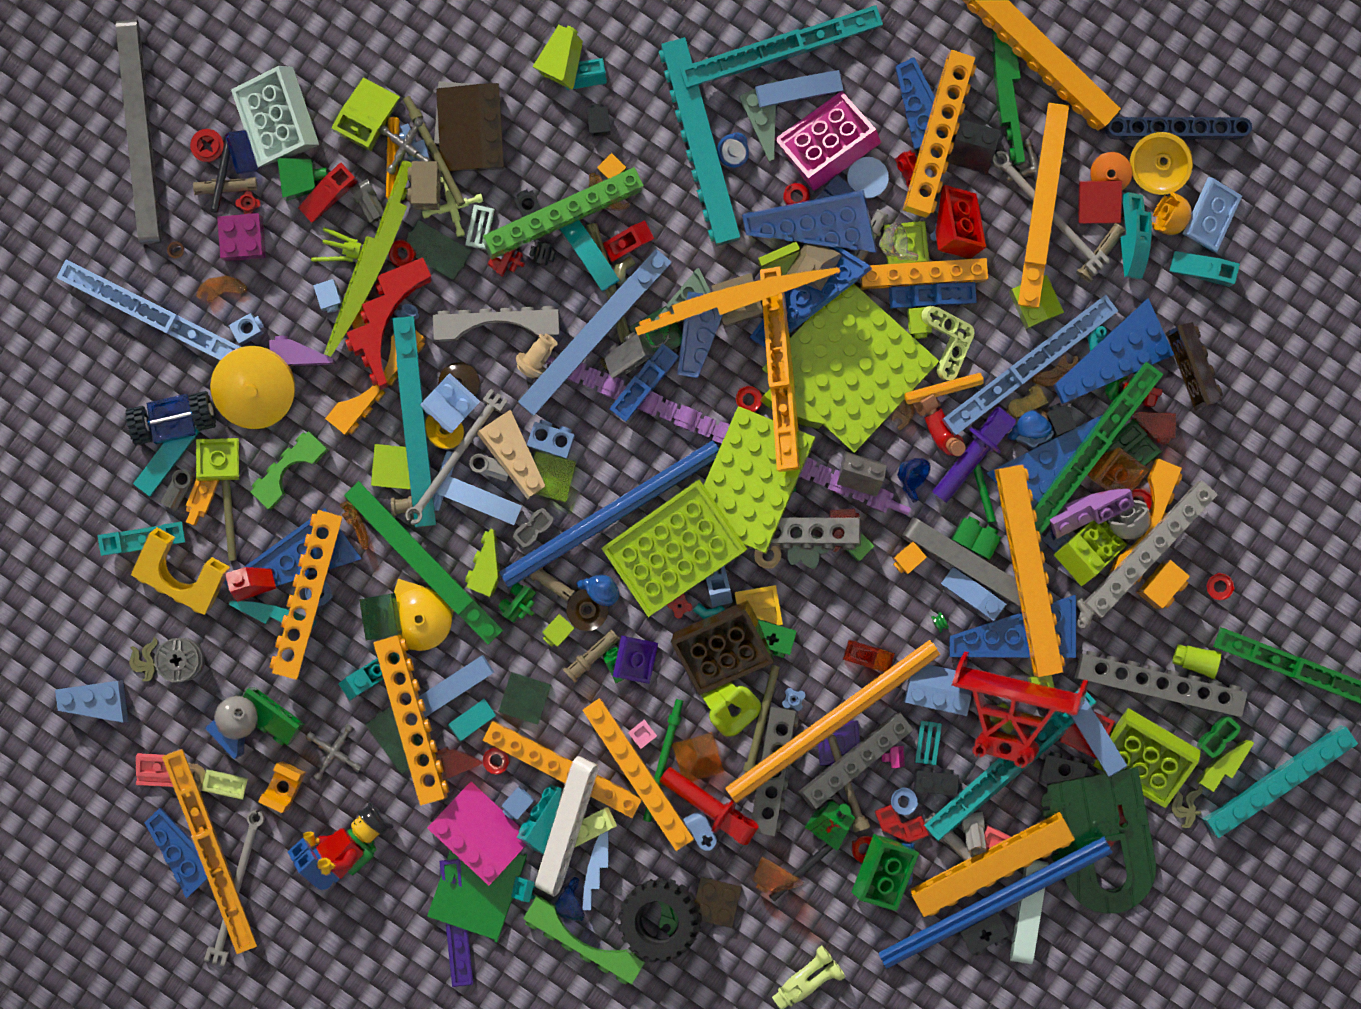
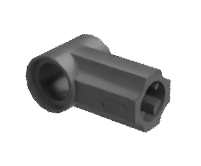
[350,179,384,223]
[161,469,195,511]

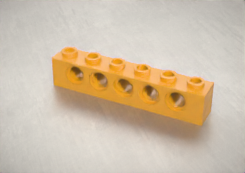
[860,258,988,290]

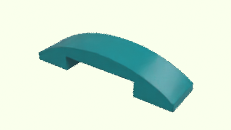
[560,220,620,292]
[97,522,185,556]

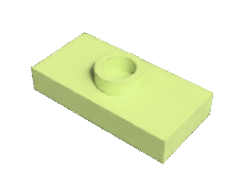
[201,769,248,799]

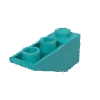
[1169,251,1240,287]
[338,652,400,701]
[516,785,562,854]

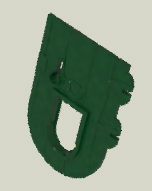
[1040,767,1156,914]

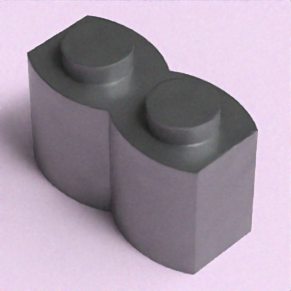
[513,508,555,548]

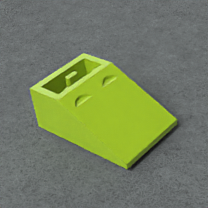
[331,78,400,151]
[1054,520,1127,587]
[465,528,501,597]

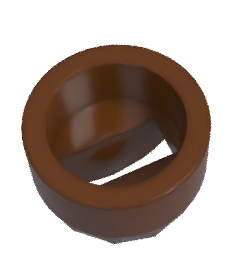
[167,241,184,258]

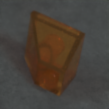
[1087,447,1149,493]
[672,731,724,781]
[753,856,804,893]

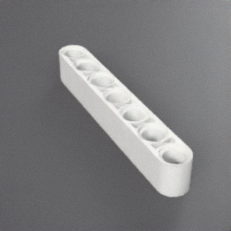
[535,756,598,896]

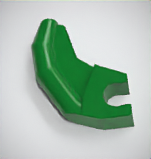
[658,901,679,936]

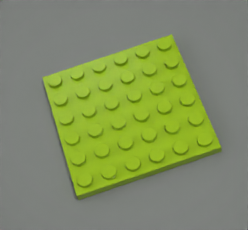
[762,284,939,453]

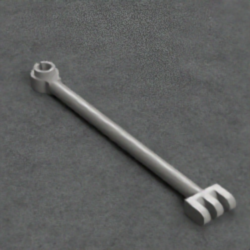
[992,151,1110,276]
[405,389,508,525]
[204,810,265,967]

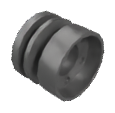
[155,638,205,682]

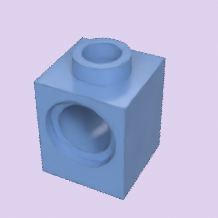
[502,786,535,819]

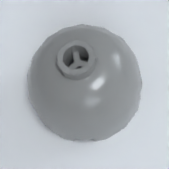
[1108,500,1151,540]
[214,696,258,740]

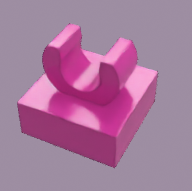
[882,745,905,768]

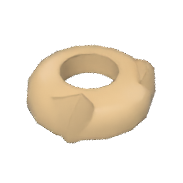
[754,546,781,569]

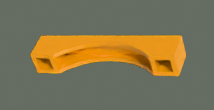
[325,331,425,436]
[1108,459,1183,585]

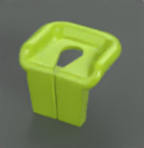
[701,682,761,737]

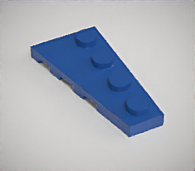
[895,57,945,150]
[677,291,723,378]
[144,808,208,898]

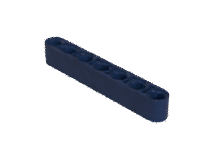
[1105,117,1252,140]

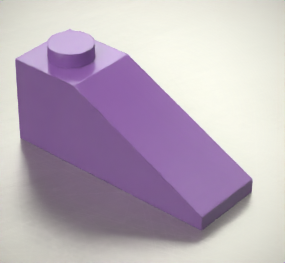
[269,336,336,366]

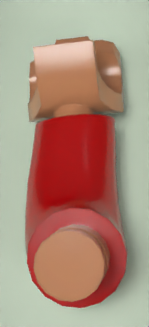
[912,394,966,456]

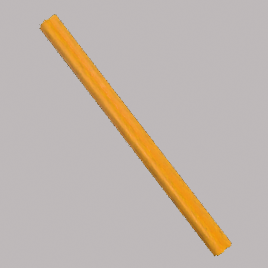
[725,640,941,803]

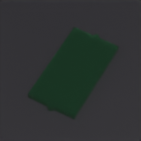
[401,220,471,280]
[366,706,427,774]

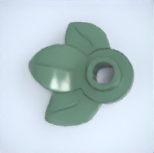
[787,530,829,569]

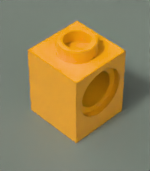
[893,542,927,574]

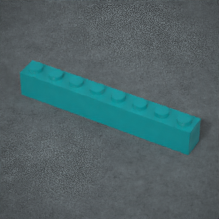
[1202,725,1358,838]

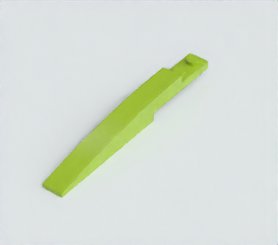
[324,161,412,357]

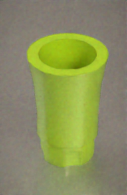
[1172,644,1222,679]

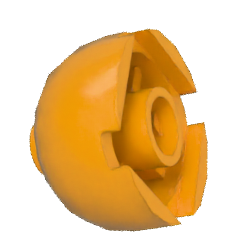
[1152,192,1192,235]

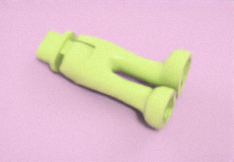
[772,945,846,1009]

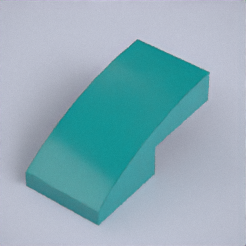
[448,699,496,742]

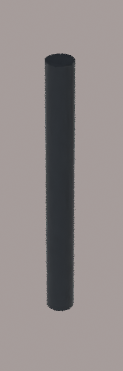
[210,134,234,213]
[769,843,833,902]

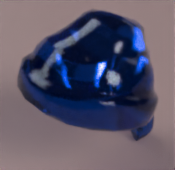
[897,458,931,503]
[555,877,585,921]

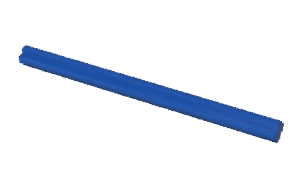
[499,440,719,588]
[878,837,1112,969]

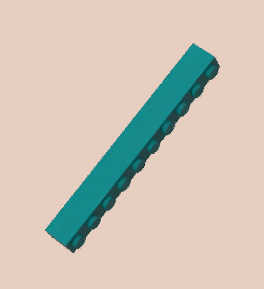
[658,37,740,246]

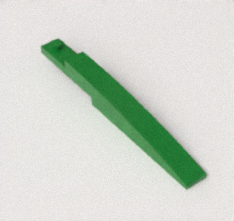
[992,29,1025,166]
[1032,361,1163,535]
[344,481,503,645]
[1213,627,1361,704]

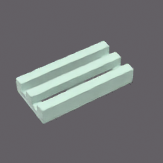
[465,205,495,250]

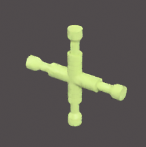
[422,176,483,237]

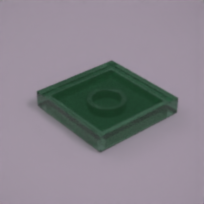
[359,593,402,641]
[498,672,551,725]

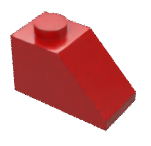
[602,221,655,262]
[225,567,277,602]

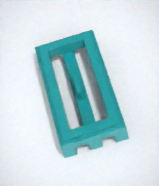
[915,720,942,765]

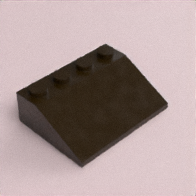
[436,83,504,172]
[1166,322,1223,411]
[671,600,774,695]

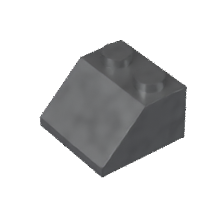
[604,332,655,379]
[837,451,887,497]

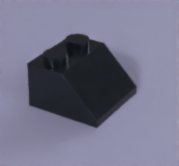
[948,119,1001,174]

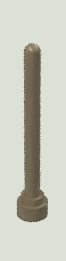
[827,734,870,832]

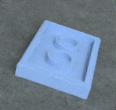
[1183,177,1242,252]

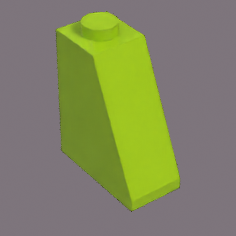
[533,25,583,90]

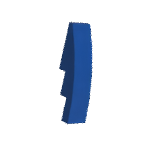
[889,282,977,309]
[610,343,680,422]

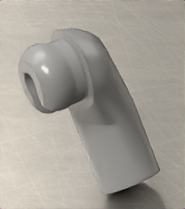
[1076,597,1094,629]

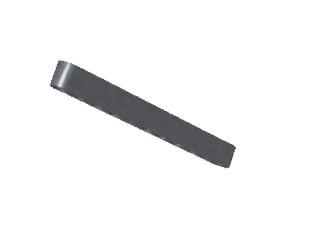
[116,19,162,245]

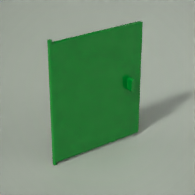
[427,850,527,942]

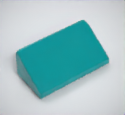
[566,58,607,90]

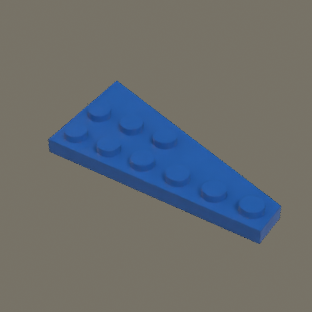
[986,415,1102,509]
[949,595,1076,658]

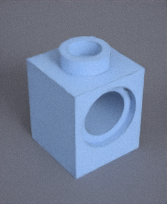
[313,279,342,313]
[229,313,264,345]

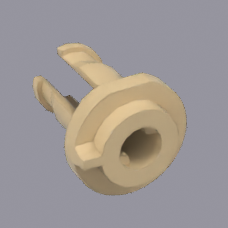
[516,333,558,379]

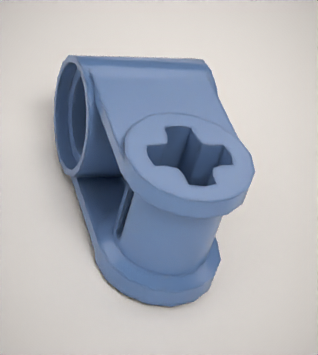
[684,810,717,851]

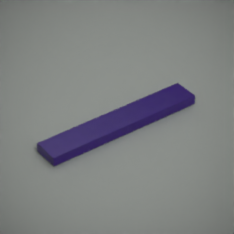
[439,859,474,987]

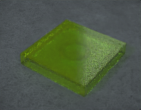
[534,452,576,502]

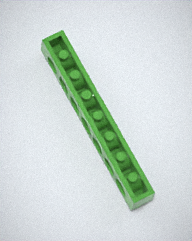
[482,167,644,260]

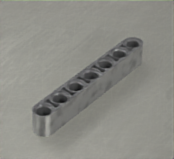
[902,517,1021,608]

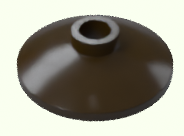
[438,362,480,396]
[566,589,608,631]

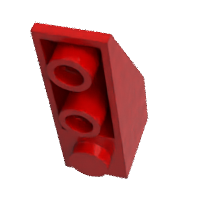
[298,162,358,223]

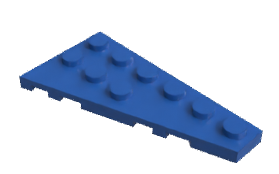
[742,190,877,253]
[750,245,872,349]
[1053,298,1174,404]
[223,508,362,590]

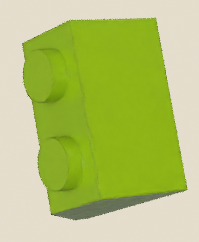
[1009,275,1064,330]

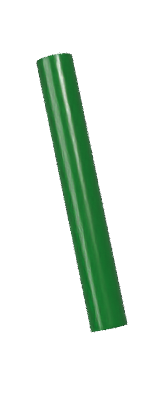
[973,463,996,523]

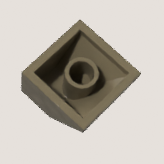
[787,243,842,291]

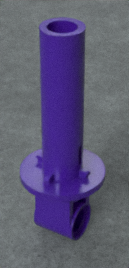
[932,407,1016,503]

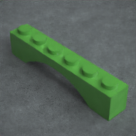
[523,895,645,984]

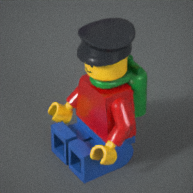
[288,802,393,890]

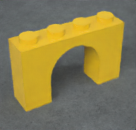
[131,527,230,615]

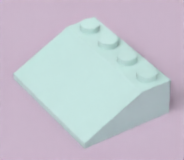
[231,66,319,167]

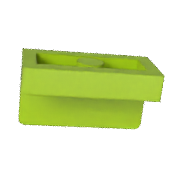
[758,242,800,276]

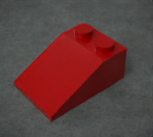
[935,185,986,259]

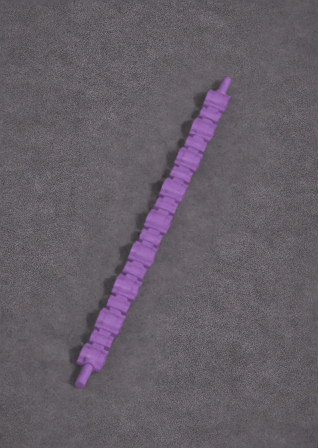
[545,356,911,516]

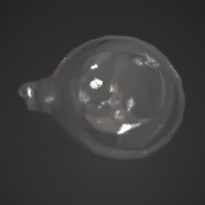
[879,222,919,261]

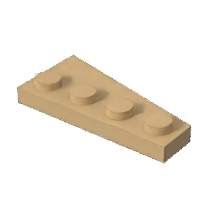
[477,410,545,500]

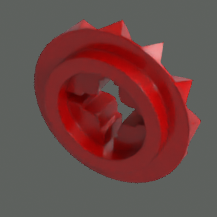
[190,129,224,162]

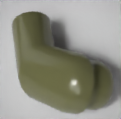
[614,256,636,286]

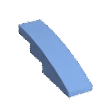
[435,475,522,525]
[583,831,609,910]

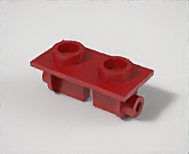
[895,150,925,191]

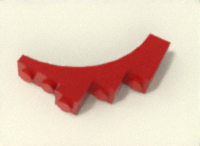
[345,258,431,391]

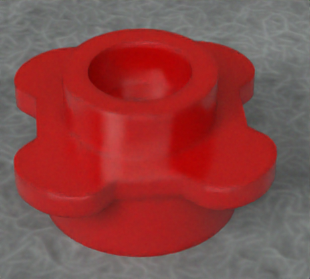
[235,191,261,214]
[667,594,692,618]

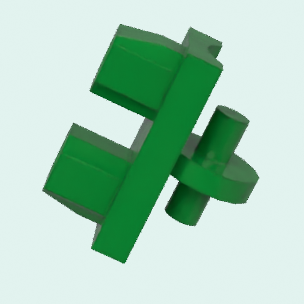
[498,583,536,623]

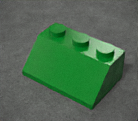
[243,687,305,746]
[851,834,919,911]

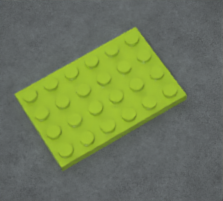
[704,406,816,554]
[601,479,747,617]

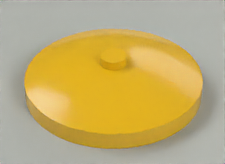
[210,346,295,429]

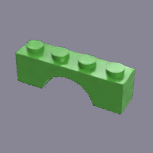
[250,431,329,510]

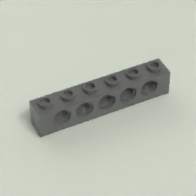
[751,706,799,836]
[798,713,913,809]

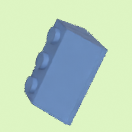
[903,665,972,716]

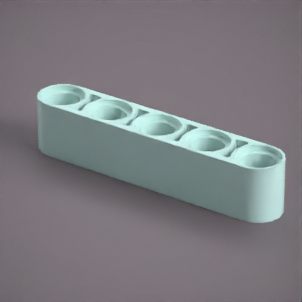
[1010,860,1048,964]

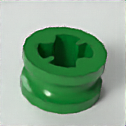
[931,612,949,633]

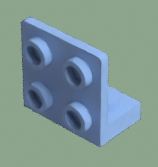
[420,373,480,433]

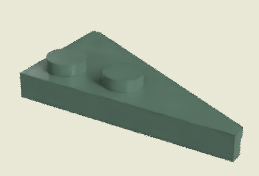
[739,80,776,163]
[650,268,711,333]

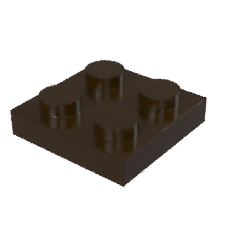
[695,876,742,928]

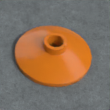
[1090,152,1132,190]

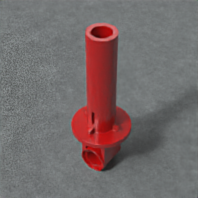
[660,767,759,845]

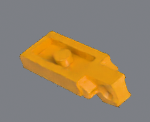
[186,479,220,526]

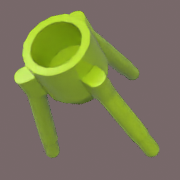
[311,227,362,262]

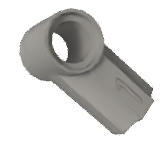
[470,454,509,482]
[961,812,986,855]

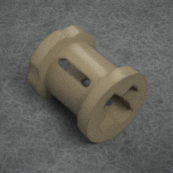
[391,496,413,516]

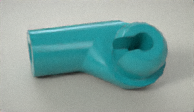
[1088,326,1107,351]
[693,603,725,619]

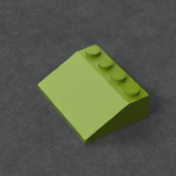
[1093,708,1201,808]

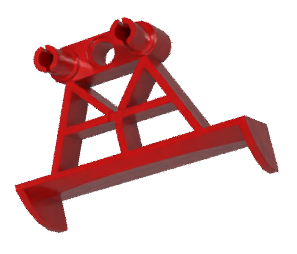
[952,651,1088,768]

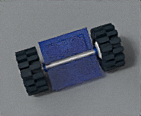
[125,391,216,446]

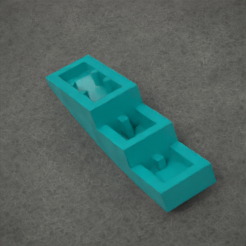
[229,601,317,628]

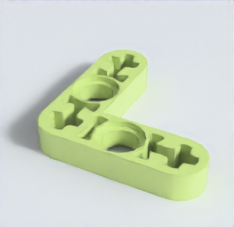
[921,306,974,381]

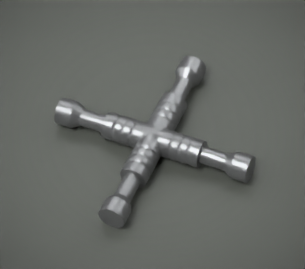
[379,117,431,174]
[1005,138,1067,182]
[305,724,362,781]

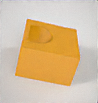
[258,761,306,813]

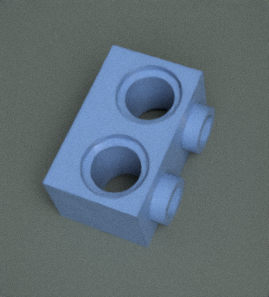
[527,419,575,459]

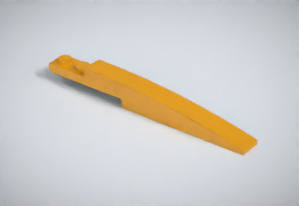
[1018,103,1069,309]
[760,267,800,472]
[635,268,841,335]
[162,748,257,954]

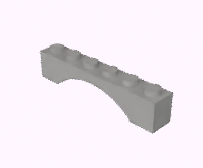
[433,306,560,342]

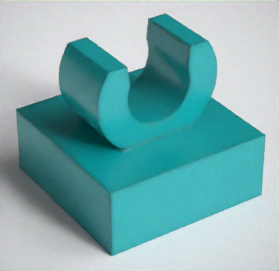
[511,876,536,902]

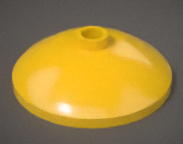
[1130,132,1193,195]
[389,588,452,651]

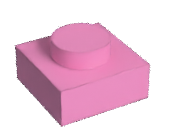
[628,720,657,749]

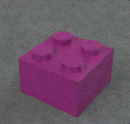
[217,213,266,261]

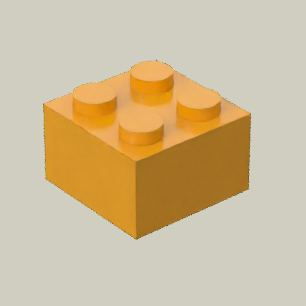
[1136,560,1190,609]

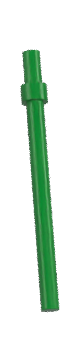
[643,699,684,822]

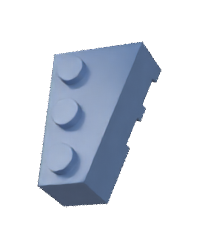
[55,680,128,723]

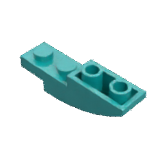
[1120,192,1152,279]

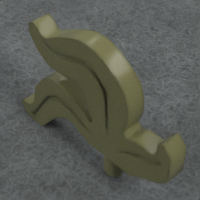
[129,637,158,682]
[1171,785,1203,828]

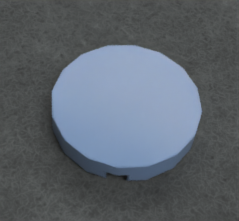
[847,157,889,199]

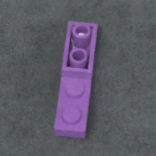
[1050,489,1135,539]

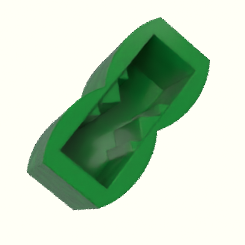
[951,516,1002,560]
[1197,716,1241,758]

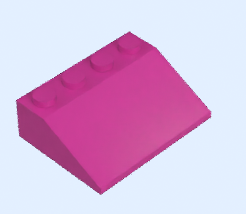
[775,91,881,191]
[427,782,526,885]

